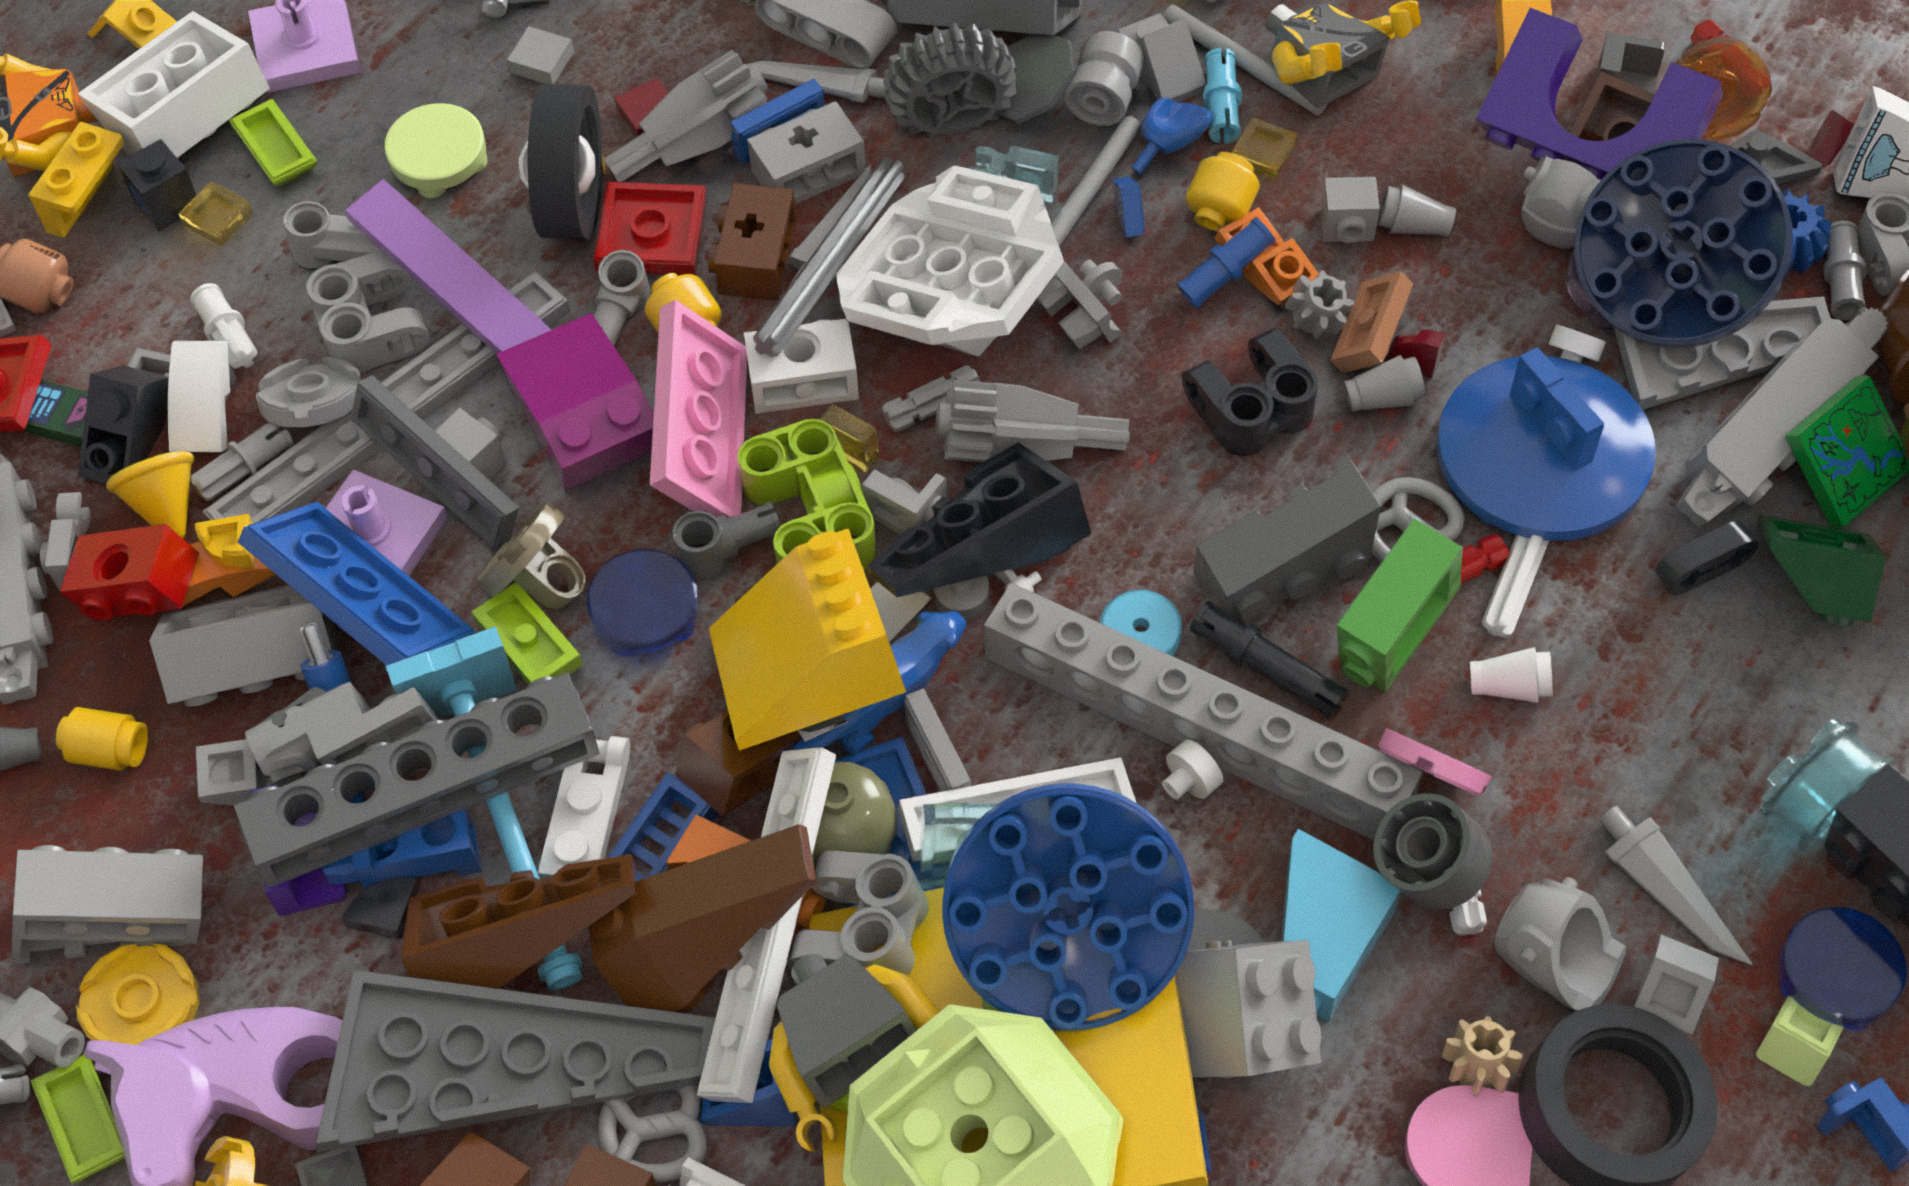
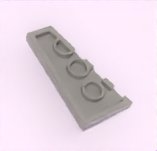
[1614,297,1831,410]

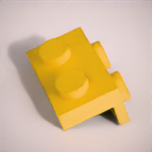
[28,122,124,238]

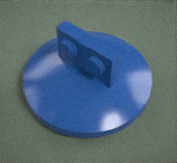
[1436,347,1656,541]
[942,783,1194,1031]

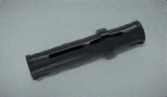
[1190,601,1350,721]

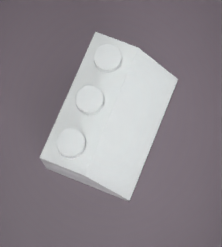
[78,11,270,158]

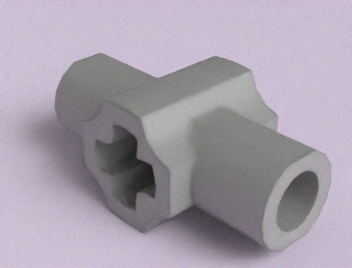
[0,987,85,1068]

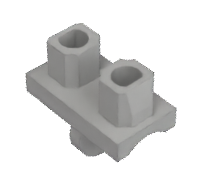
[1036,260,1122,349]

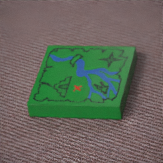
[1785,376,1909,527]

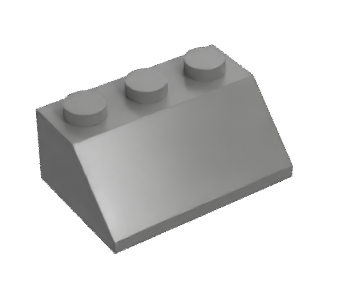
[149,585,338,707]

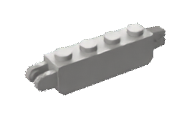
[1676,307,1888,528]
[0,449,53,704]

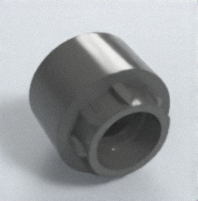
[1373,793,1493,910]

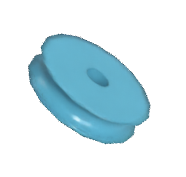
[1100,590,1182,656]

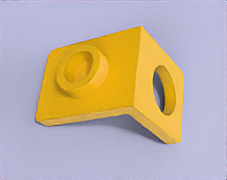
[87,0,177,49]

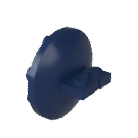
[1575,139,1793,348]

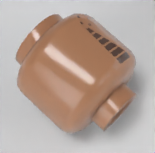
[0,239,74,313]

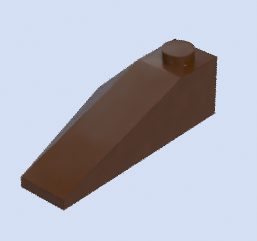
[588,824,816,1013]
[401,854,636,989]

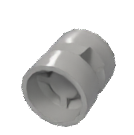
[1064,31,1145,126]

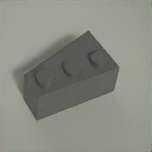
[1194,455,1381,620]

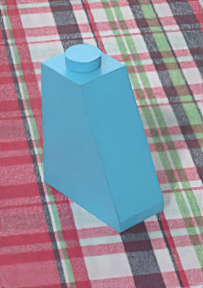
[1281,829,1401,1022]

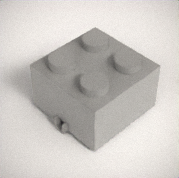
[1178,940,1321,1078]

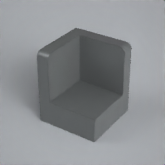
[1595,32,1666,94]

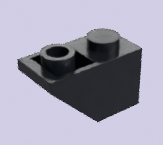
[78,365,169,483]

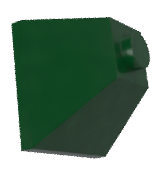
[1757,514,1886,626]

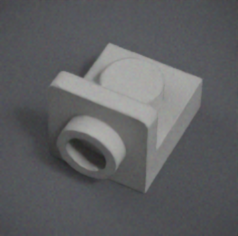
[862,469,947,535]

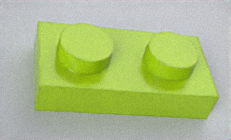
[471,582,583,685]

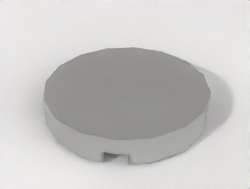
[256,357,361,427]

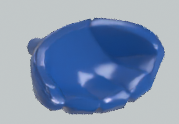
[1131,97,1212,175]

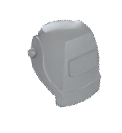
[1521,157,1601,249]
[1494,877,1626,1011]

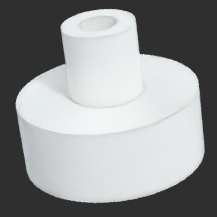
[1549,324,1606,363]
[1162,739,1223,799]

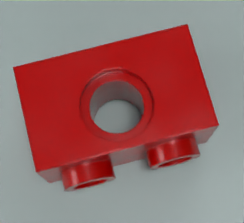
[60,524,199,621]

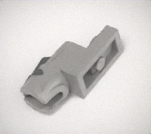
[245,682,438,784]

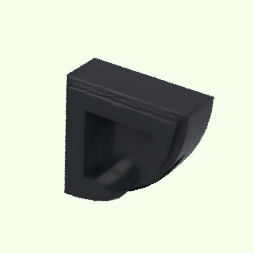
[342,877,420,939]

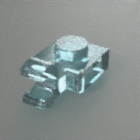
[969,145,1059,203]

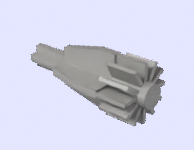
[603,50,768,182]
[936,380,1130,462]

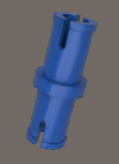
[1176,217,1276,309]

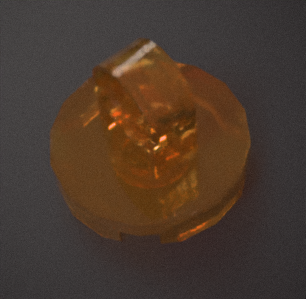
[1675,37,1772,140]

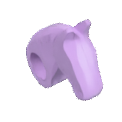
[84,1007,342,1186]

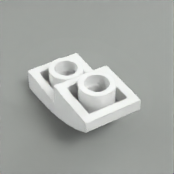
[168,341,230,452]

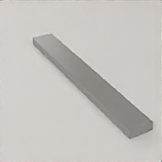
[203,271,570,523]

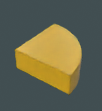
[195,513,254,568]

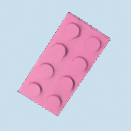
[650,300,747,518]

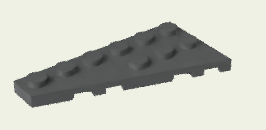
[316,970,716,1152]

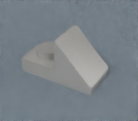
[1118,13,1207,102]

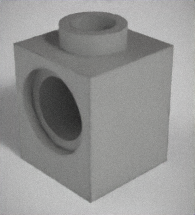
[1634,935,1719,1035]

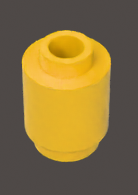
[56,707,148,771]

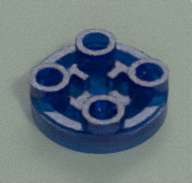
[587,549,699,656]
[1779,907,1907,1031]

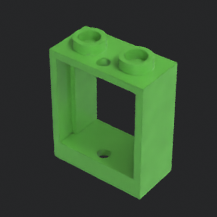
[1337,518,1463,692]

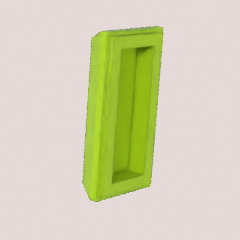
[229,99,318,187]
[30,1054,125,1184]

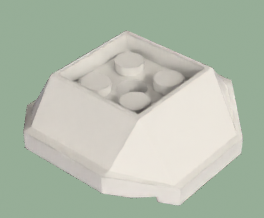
[836,165,1064,357]

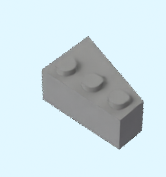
[11,845,203,965]

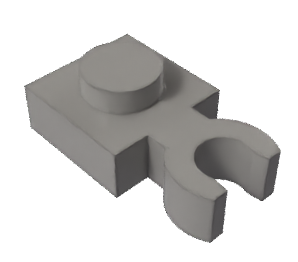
[40,492,91,594]

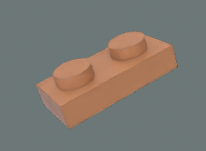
[1330,271,1413,374]

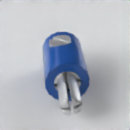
[299,622,353,692]

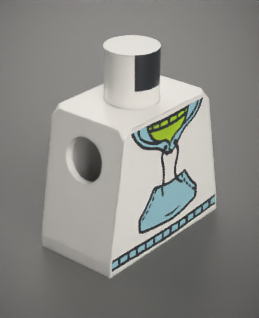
[1833,86,1909,199]

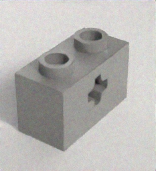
[747,101,866,204]

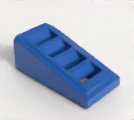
[607,772,719,882]

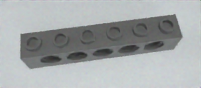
[234,672,600,888]

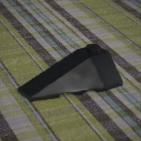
[866,442,1092,598]

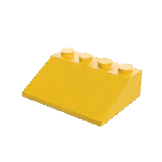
[708,528,906,751]

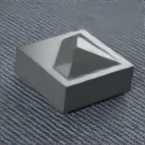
[295,1145,370,1186]

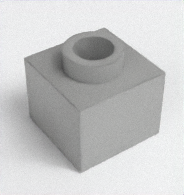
[1320,177,1380,243]
[435,408,506,480]

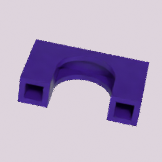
[1476,7,1724,180]

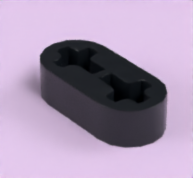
[1655,520,1759,595]

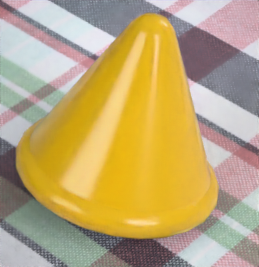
[106,451,194,539]

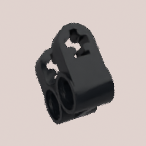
[1181,328,1318,456]

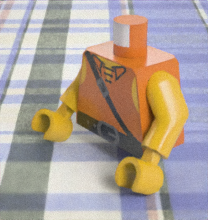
[0,54,98,177]

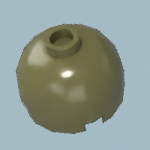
[812,762,898,870]

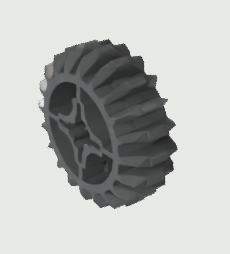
[883,22,1017,138]

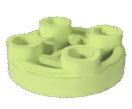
[384,103,487,198]

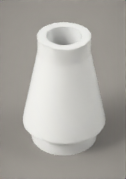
[1470,647,1553,703]

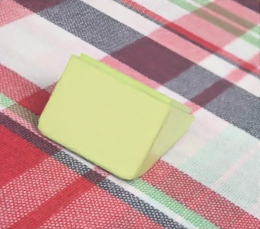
[1756,996,1844,1086]

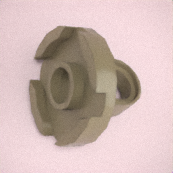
[476,501,586,609]

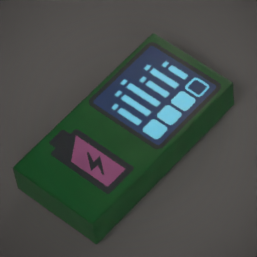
[23,380,88,447]

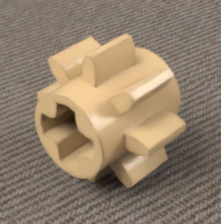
[1442,1016,1523,1096]

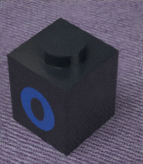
[117,139,202,232]

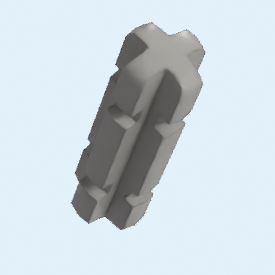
[882,366,980,432]

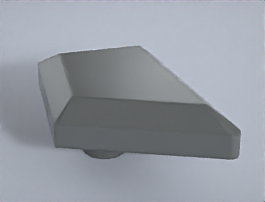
[1728,129,1822,184]

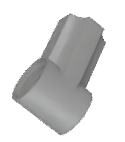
[283,201,382,269]

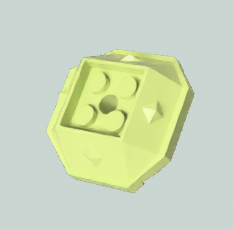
[843,1004,1124,1186]

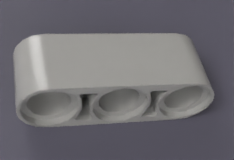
[755,0,898,69]

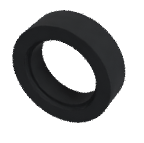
[527,84,603,240]
[1519,1004,1718,1186]

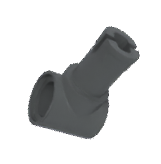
[672,502,781,581]

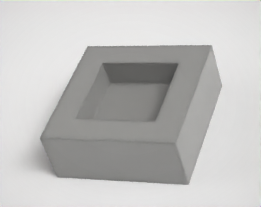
[507,26,574,84]

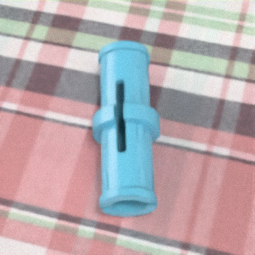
[1203,48,1242,144]

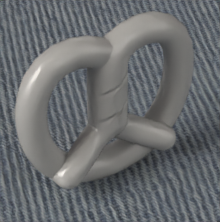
[1371,477,1465,563]
[598,1085,707,1183]

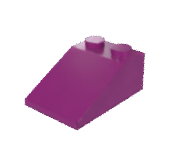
[496,313,654,491]

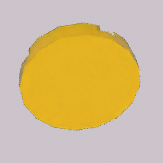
[76,943,200,1045]

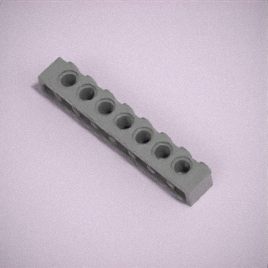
[984,582,1423,840]

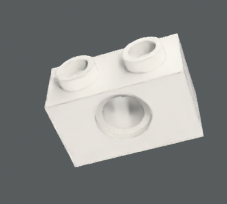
[744,318,859,414]

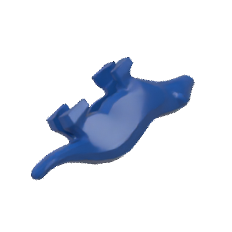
[791,611,966,755]

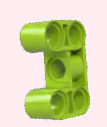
[737,419,877,570]

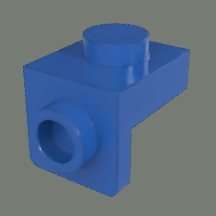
[1817,1077,1909,1172]

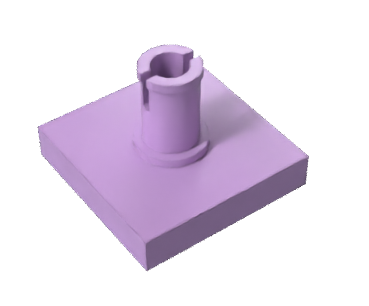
[248,0,361,93]
[326,469,448,576]

